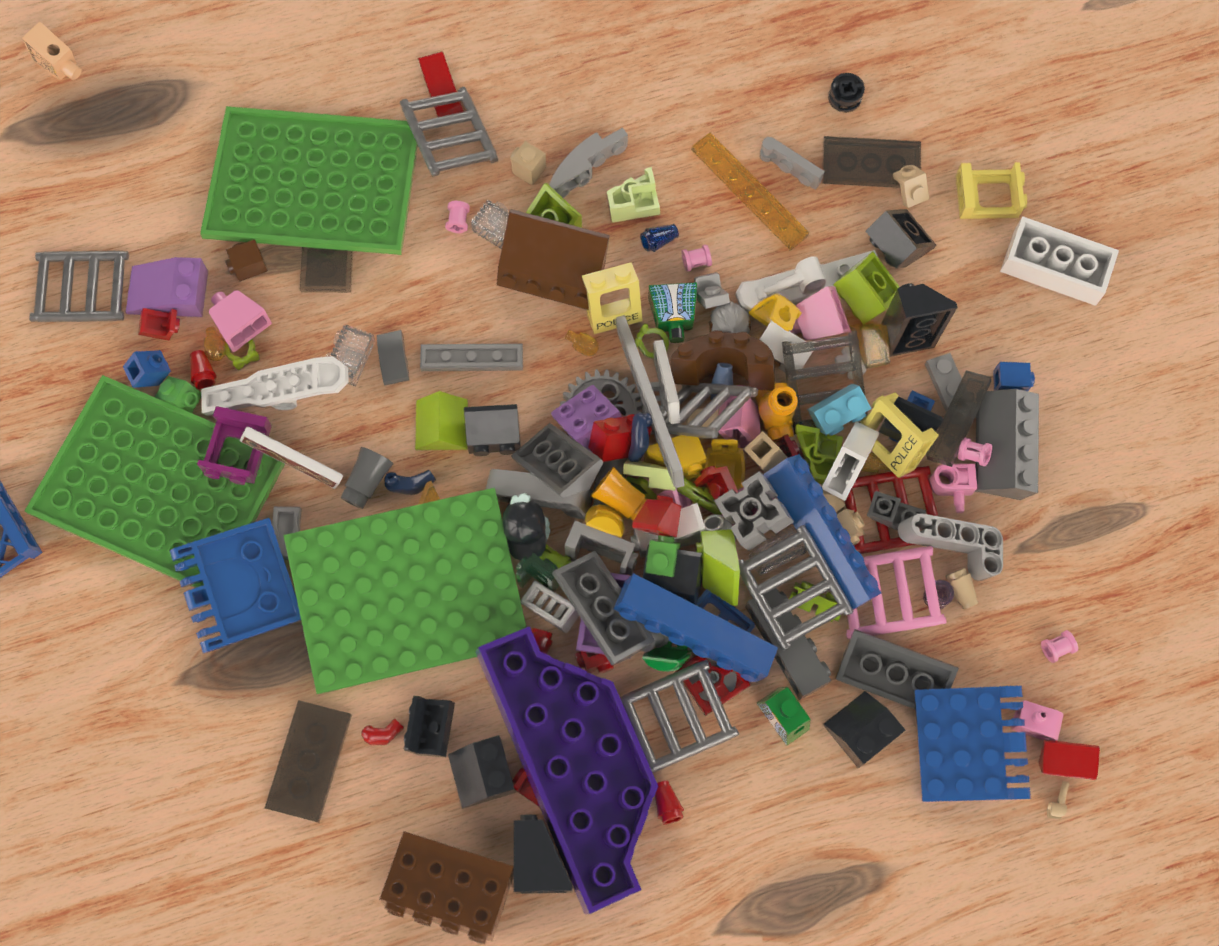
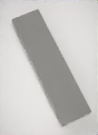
[420,344,523,371]

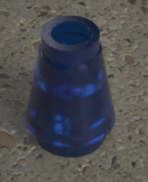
[640,224,679,252]

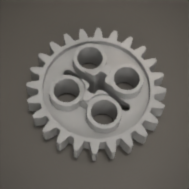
[560,369,643,437]

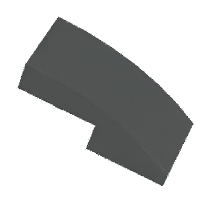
[376,330,410,385]
[867,491,926,530]

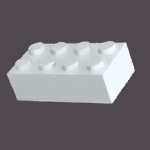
[1000,216,1119,306]

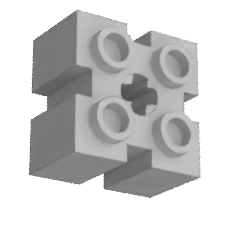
[714,471,794,551]

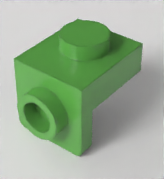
[155,376,201,413]
[645,535,681,577]

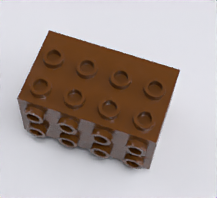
[380,831,514,944]

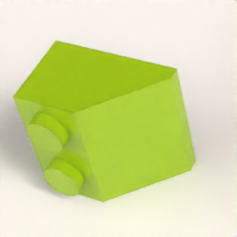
[833,252,900,325]
[696,529,740,606]

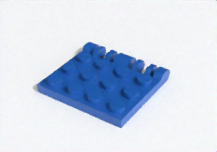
[170,517,301,654]
[915,686,1031,802]

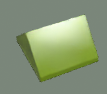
[526,183,582,228]
[415,391,468,451]

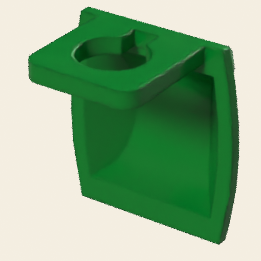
[642,641,692,672]

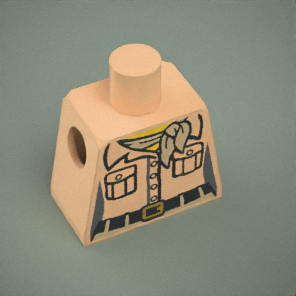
[22,22,82,80]

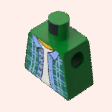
[648,282,697,343]
[757,687,811,746]

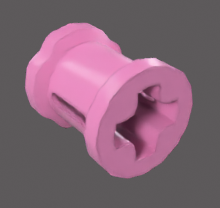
[445,201,470,233]
[682,245,712,272]
[958,437,992,466]
[1041,630,1078,663]

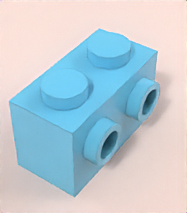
[807,384,872,436]

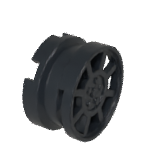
[828,73,865,113]

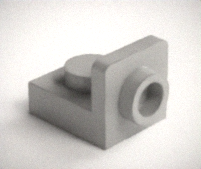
[694,272,730,309]

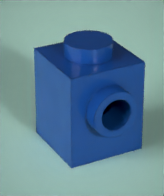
[123,350,171,388]
[993,362,1035,391]

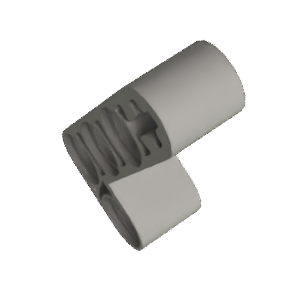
[485,469,593,519]
[898,514,1003,581]

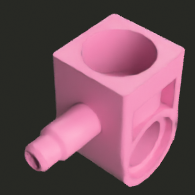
[929,464,977,513]
[1011,700,1064,741]

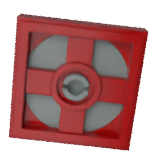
[675,656,751,716]

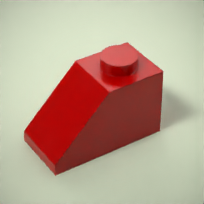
[632,496,682,538]

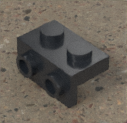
[879,396,943,454]
[404,696,455,757]

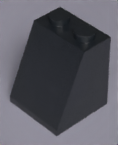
[514,815,573,894]

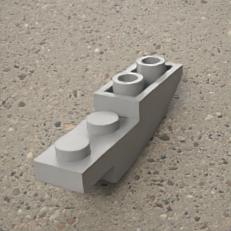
[549,128,628,198]

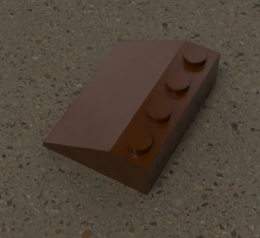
[496,209,610,310]

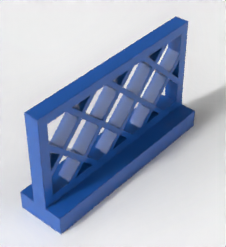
[0,481,43,578]

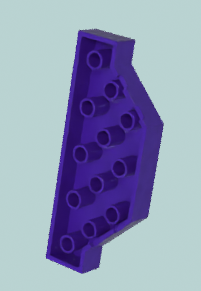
[476,626,658,914]

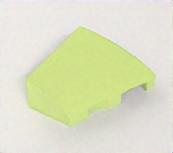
[607,167,660,223]
[623,459,676,491]

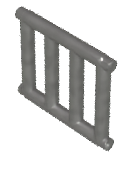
[400,87,499,177]
[29,251,129,322]
[651,383,758,438]
[738,525,854,650]
[620,660,739,772]

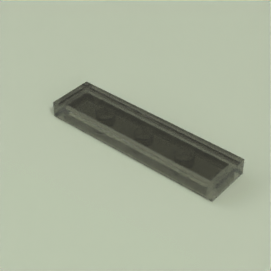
[926,370,991,467]

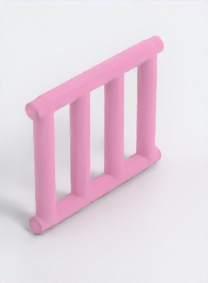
[846,546,946,639]

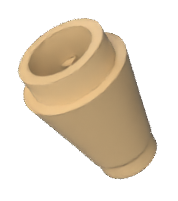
[945,568,978,609]

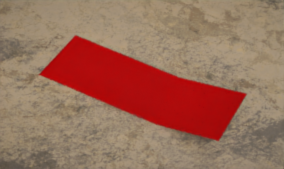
[418,51,464,117]

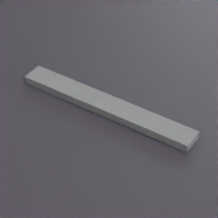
[615,315,685,488]

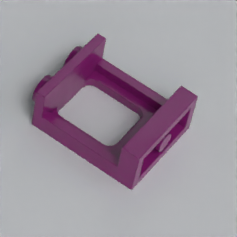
[197,406,272,485]

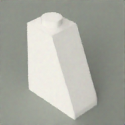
[822,421,880,501]
[630,503,705,558]

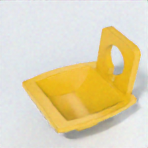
[748,293,802,332]
[705,439,745,491]
[585,504,625,538]

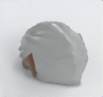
[709,301,751,334]

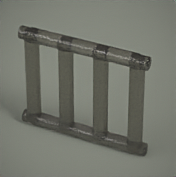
[782,331,868,435]

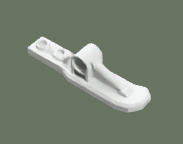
[735,250,877,313]
[201,356,349,416]

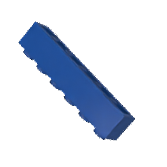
[764,454,882,610]
[613,574,778,682]

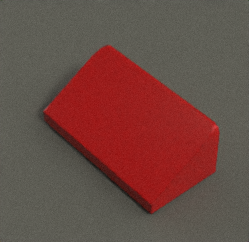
[1038,739,1100,780]

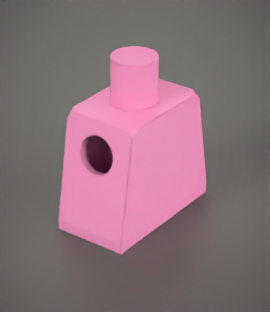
[790,286,851,341]
[209,290,272,353]
[718,385,761,451]

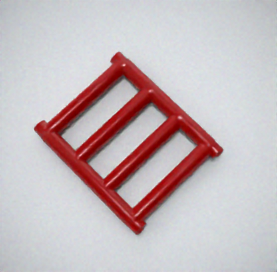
[845,466,940,554]

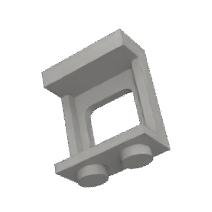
[565,521,638,575]

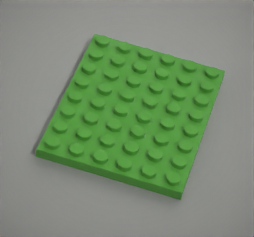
[200,106,418,255]
[24,375,285,588]
[284,487,526,694]

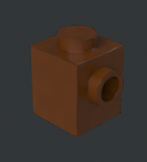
[225,239,268,282]

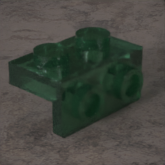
[516,553,559,592]

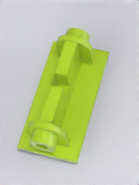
[789,581,841,622]

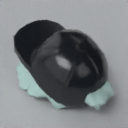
[503,493,551,561]

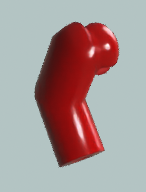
[361,718,404,746]

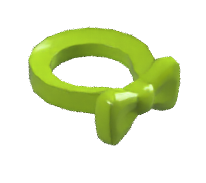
[634,324,669,358]
[224,339,259,370]

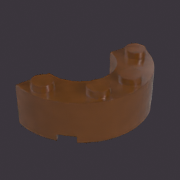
[670,330,775,391]

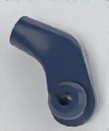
[627,412,652,462]
[384,470,436,495]

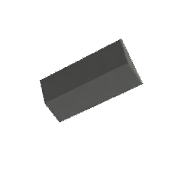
[511,423,603,498]
[552,550,655,665]
[836,629,959,709]

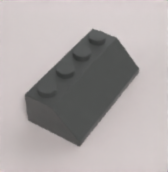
[975,389,1039,500]

